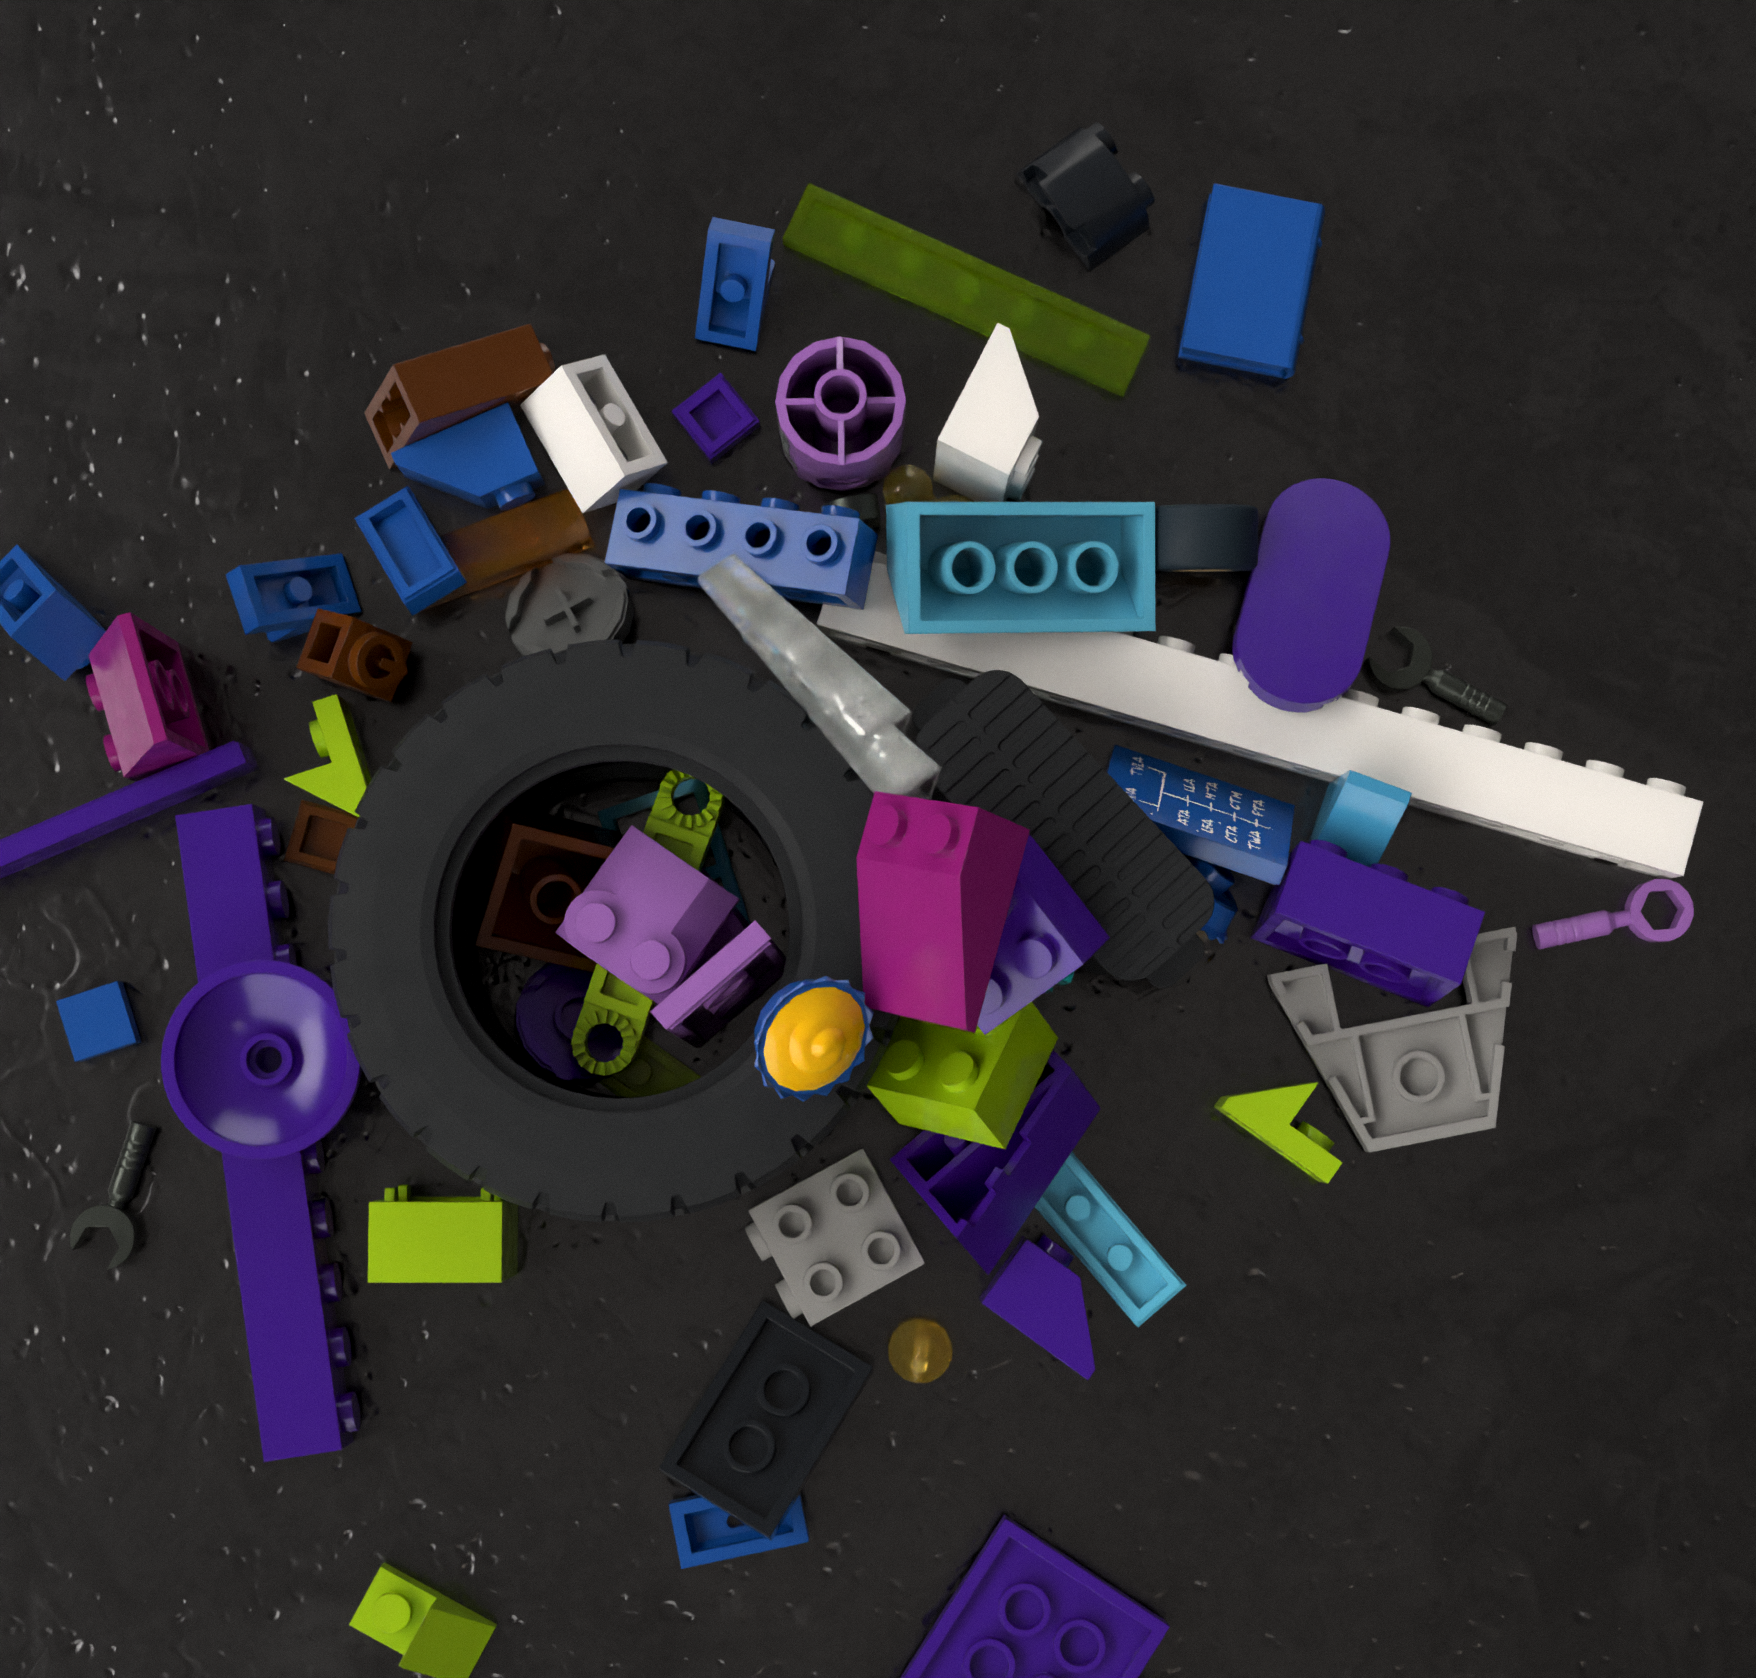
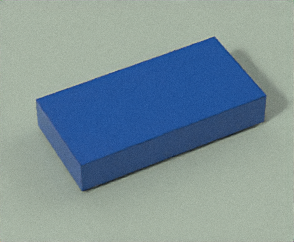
[354,486,467,616]

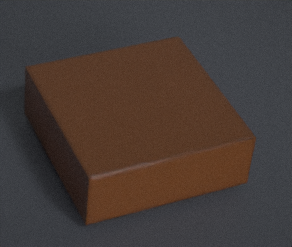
[284,800,359,875]

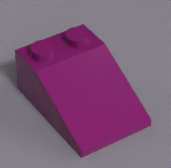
[86,612,209,782]
[856,791,1030,1033]

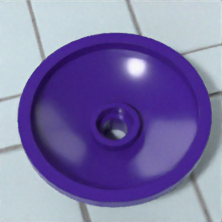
[161,960,362,1160]

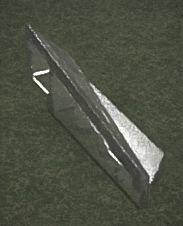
[698,554,941,800]

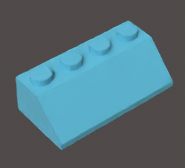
[886,502,1156,634]

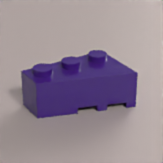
[890,1050,1101,1275]

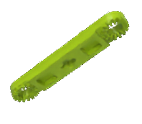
[571,769,725,1076]

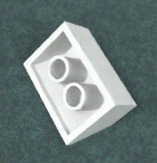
[933,323,1043,502]

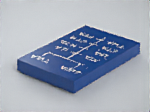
[1106,744,1295,885]

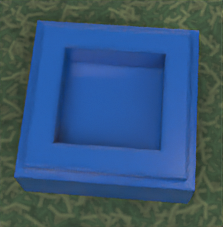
[56,981,142,1062]

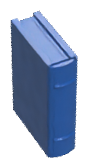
[1178,183,1326,379]

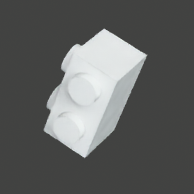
[520,354,668,513]

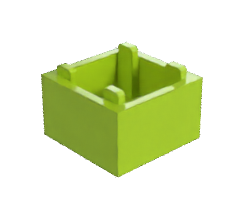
[368,1184,518,1283]

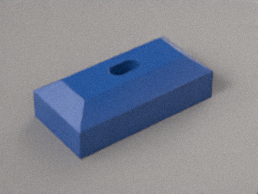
[668,1493,810,1569]

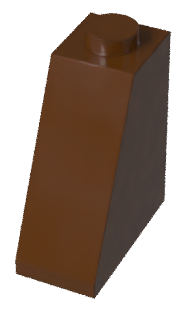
[364,323,555,469]

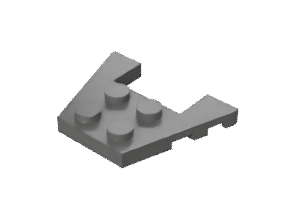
[1267,927,1517,1153]

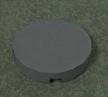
[505,553,634,656]

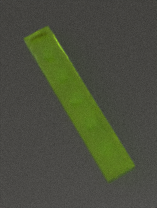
[783,183,1150,397]

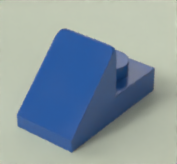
[695,217,775,351]
[225,553,362,642]

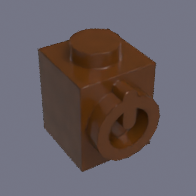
[296,608,413,702]

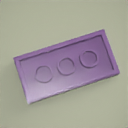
[650,920,786,1048]

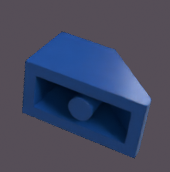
[391,403,545,510]
[0,544,106,681]

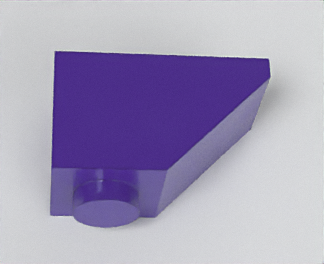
[979,1234,1096,1380]

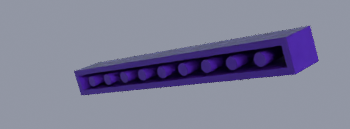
[175,804,361,1462]

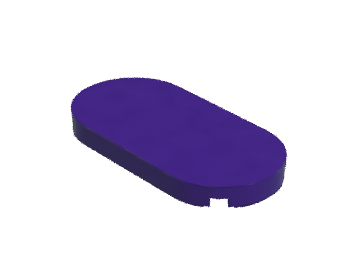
[1232,478,1390,713]

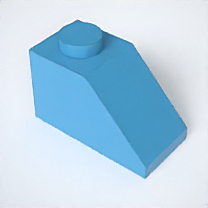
[1308,770,1412,867]

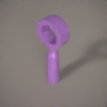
[1532,879,1694,950]

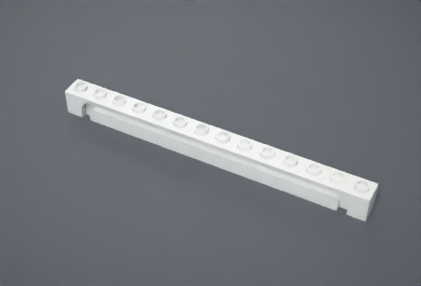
[817,551,1703,879]

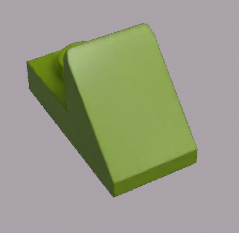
[284,694,372,817]
[1214,1082,1343,1184]
[349,1562,497,1678]

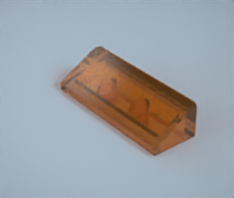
[420,488,596,612]

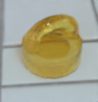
[888,1317,952,1384]

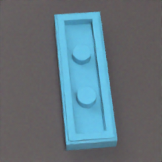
[1035,1152,1186,1327]

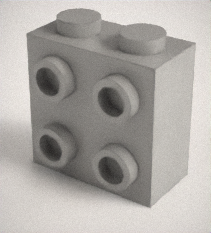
[744,1147,925,1327]

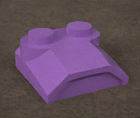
[555,825,740,1004]

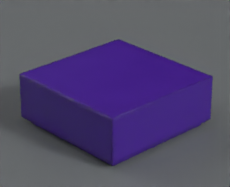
[672,373,761,464]

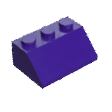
[1251,840,1485,1007]

